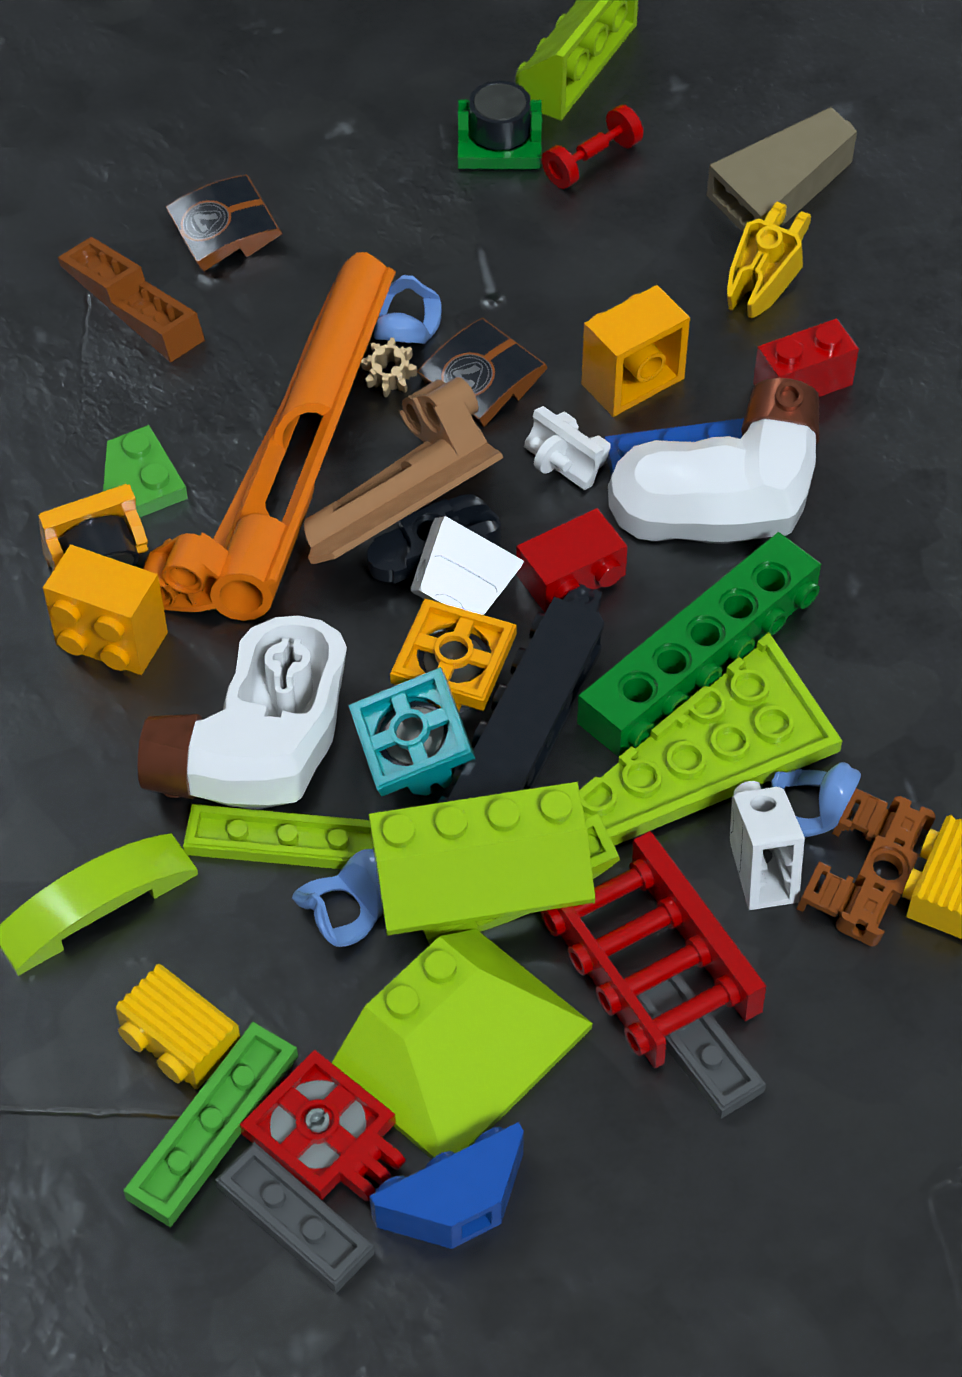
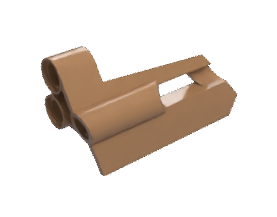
[304,377,503,564]

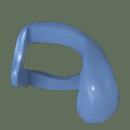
[373,275,442,344]
[772,762,861,837]
[292,849,383,947]

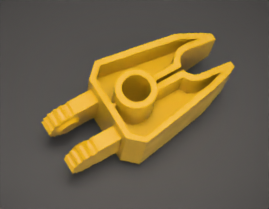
[727,202,811,318]

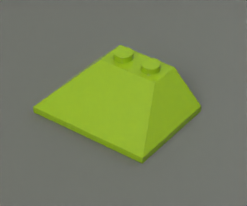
[332,929,593,1159]

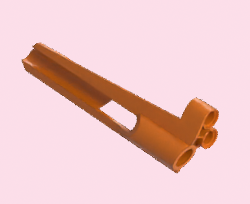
[142,252,396,621]

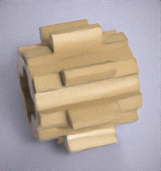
[361,337,417,397]

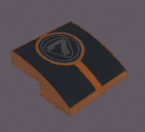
[166,174,282,271]
[417,317,548,427]

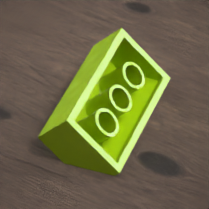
[515,0,638,120]
[369,782,595,935]

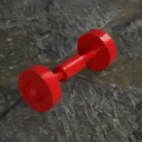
[542,105,644,189]

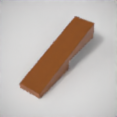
[57,236,205,363]

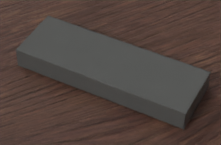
[636,974,766,1119]
[215,1142,375,1293]

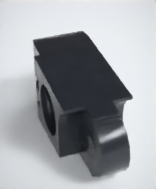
[367,494,501,588]

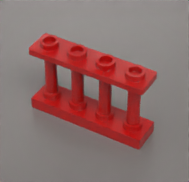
[541,831,766,1068]

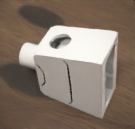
[411,516,524,635]
[730,781,805,910]

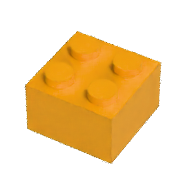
[581,285,690,417]
[43,544,168,675]

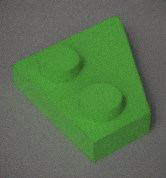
[103,425,188,518]

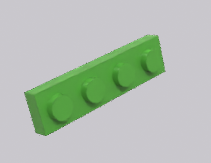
[123,1022,298,1228]

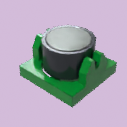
[458,80,542,169]

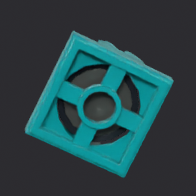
[349,667,475,796]

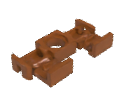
[796,788,936,946]

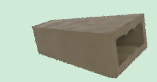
[707,107,857,232]

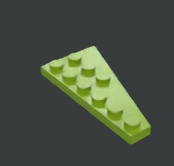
[579,632,842,846]

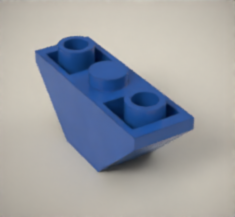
[370,1122,524,1249]

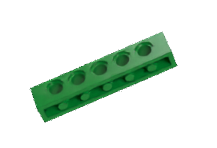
[577,532,821,758]

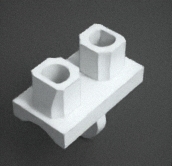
[524,406,611,490]

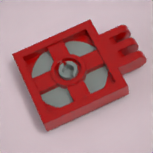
[240,1049,406,1201]

